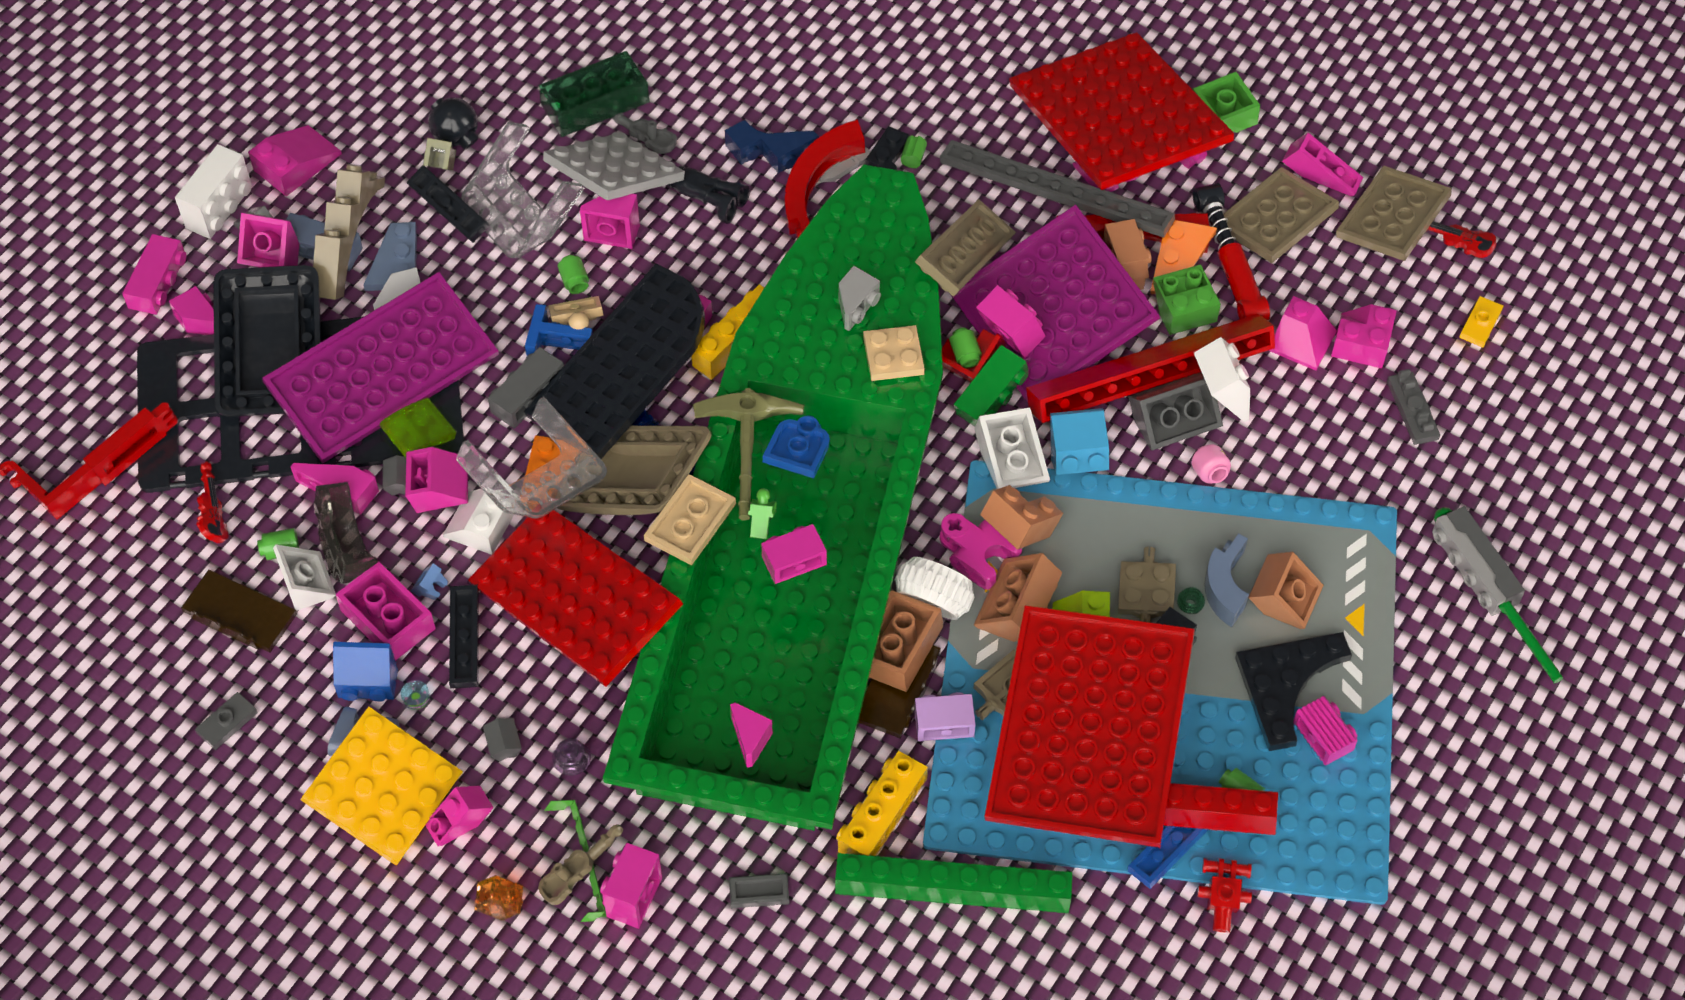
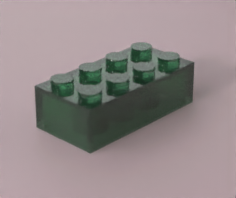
[538,51,650,137]

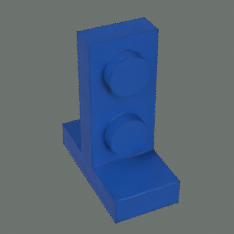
[525,304,593,356]

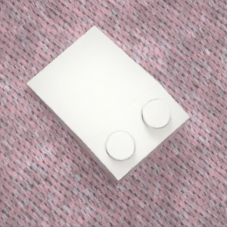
[1194,337,1250,422]
[974,408,1050,489]

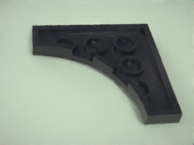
[1235,632,1352,751]

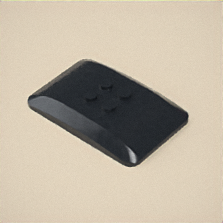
[213,265,321,417]

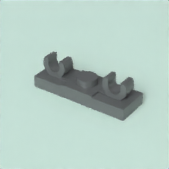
[1387,369,1440,445]

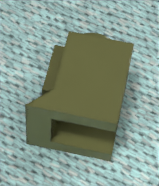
[423,138,456,170]

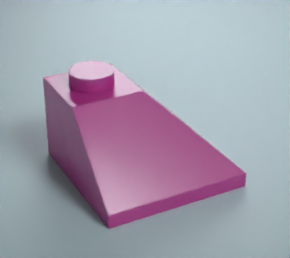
[1269,296,1337,371]

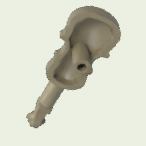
[538,824,623,905]

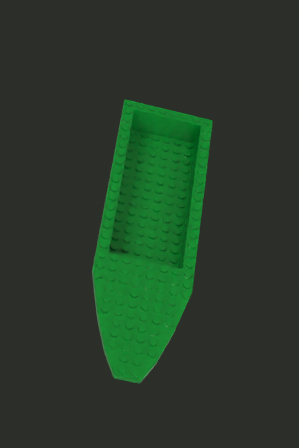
[603,165,943,831]

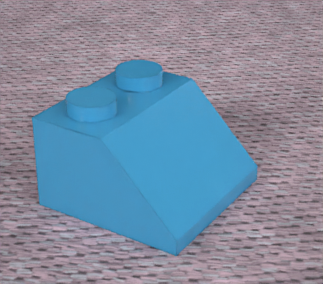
[1050,408,1109,475]

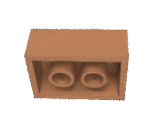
[869,590,943,692]

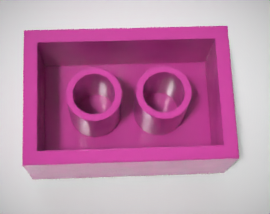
[335,561,436,661]

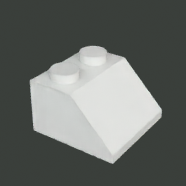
[443,487,516,555]

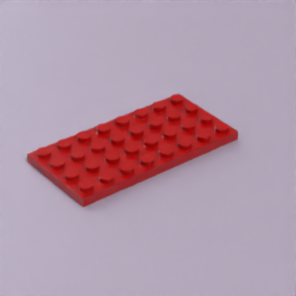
[468,502,683,687]

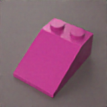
[248,125,342,196]

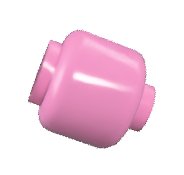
[1191,444,1231,484]

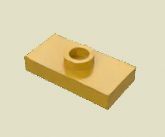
[1459,296,1504,347]

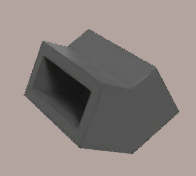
[383,455,406,496]
[483,718,522,761]

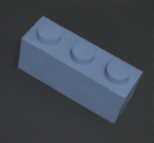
[286,213,363,271]

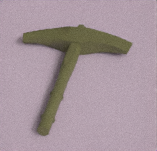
[693,388,805,520]

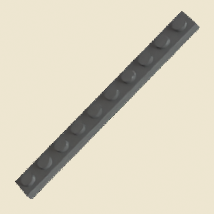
[940,140,1175,238]

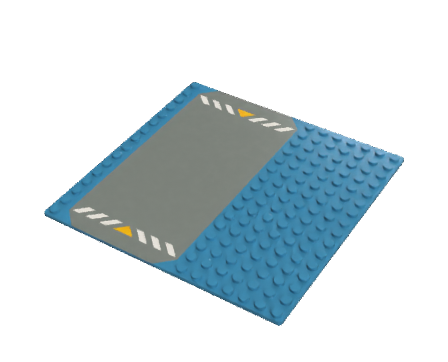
[923,460,1397,905]

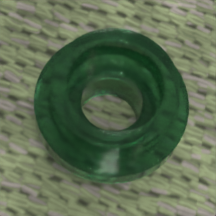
[1177,587,1205,614]

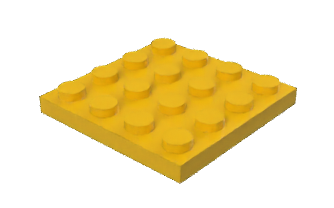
[301,707,463,866]

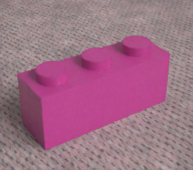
[122,234,186,315]

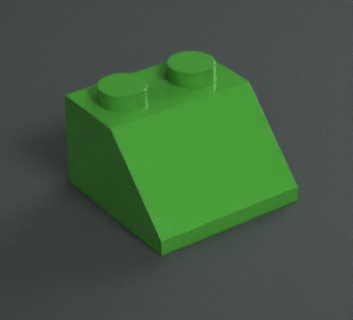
[1193,72,1260,133]

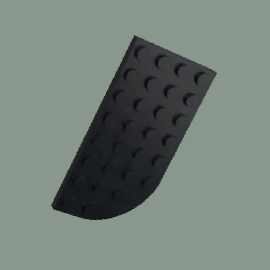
[524,263,705,459]

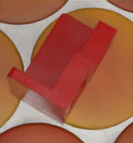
[942,329,1006,382]

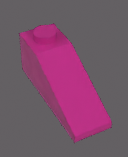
[1282,133,1364,197]
[291,463,379,515]

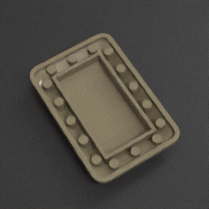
[553,426,712,515]

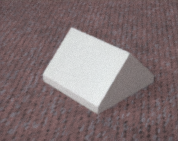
[273,545,336,611]

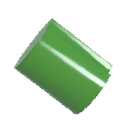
[901,135,927,168]

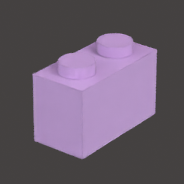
[915,692,975,741]

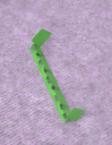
[544,800,606,922]

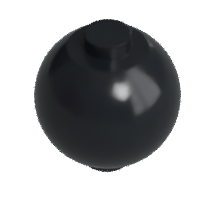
[428,97,479,150]

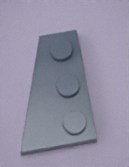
[363,222,417,291]

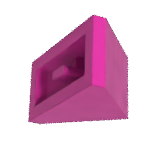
[730,703,773,768]

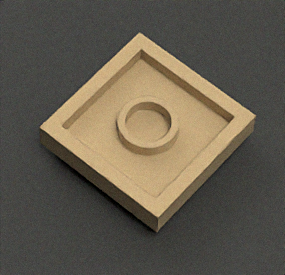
[863,325,924,381]

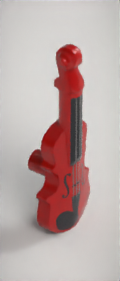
[1426,221,1496,258]
[196,461,229,543]

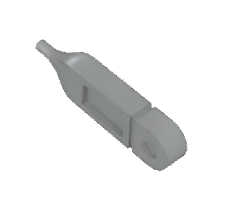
[815,147,870,186]

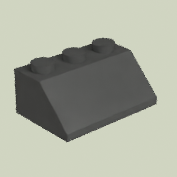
[1128,373,1223,451]

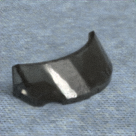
[314,482,378,584]

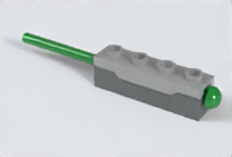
[1432,506,1563,683]

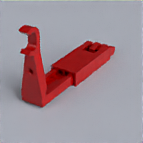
[0,402,178,520]

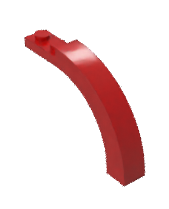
[785,119,865,239]

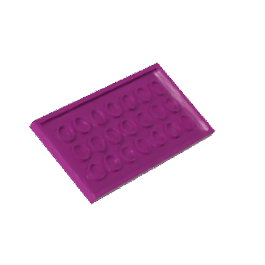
[262,272,499,464]

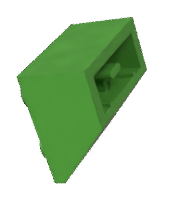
[1153,265,1221,335]

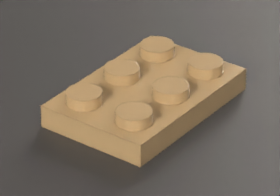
[644,474,736,565]

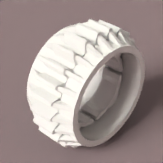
[894,557,975,620]

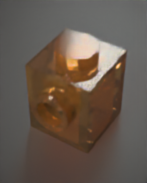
[474,875,524,921]

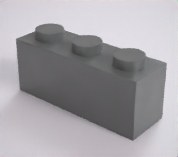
[488,347,564,429]

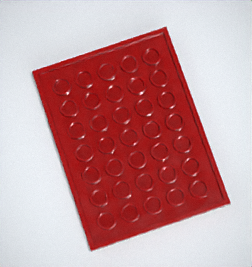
[1009,32,1234,190]
[984,605,1195,848]

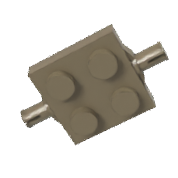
[1118,547,1176,623]
[973,650,1016,720]

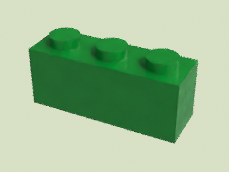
[954,345,1029,427]

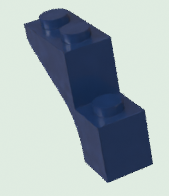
[725,120,819,173]

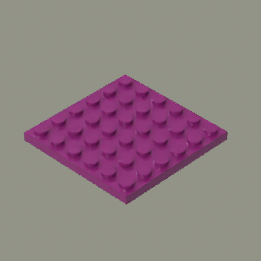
[950,204,1160,403]

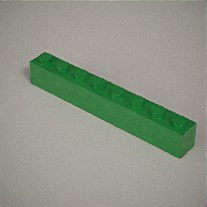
[835,853,1072,913]

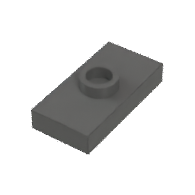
[195,692,258,750]

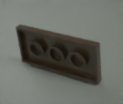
[181,569,297,653]
[858,645,941,739]

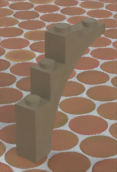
[313,164,385,300]

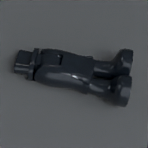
[669,165,750,224]

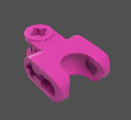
[940,513,1022,590]

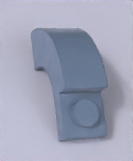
[1205,533,1249,627]

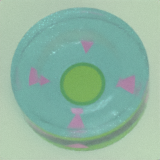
[401,680,430,710]

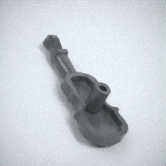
[606,107,677,154]

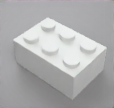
[175,144,252,239]

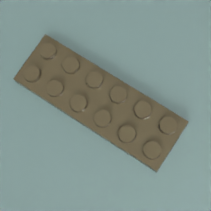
[915,199,1016,297]

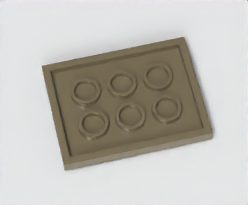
[1336,166,1452,261]
[1223,167,1339,263]

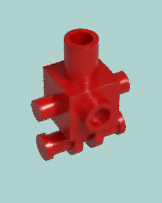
[1197,858,1252,933]

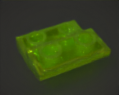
[380,398,456,458]

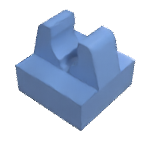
[411,563,448,600]

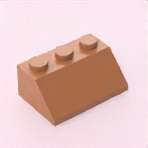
[974,553,1062,642]

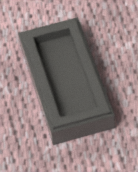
[729,873,789,909]

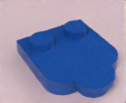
[763,416,830,478]

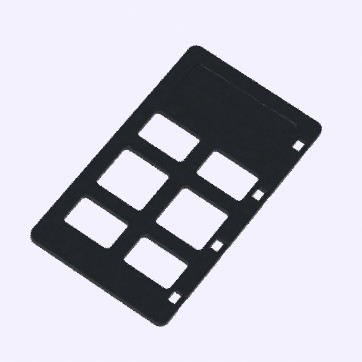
[137,316,465,493]

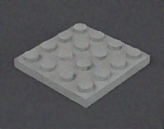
[543,132,685,200]

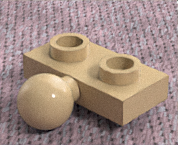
[548,296,603,329]

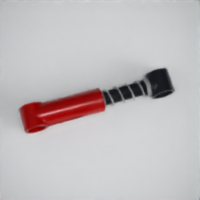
[1192,183,1270,320]

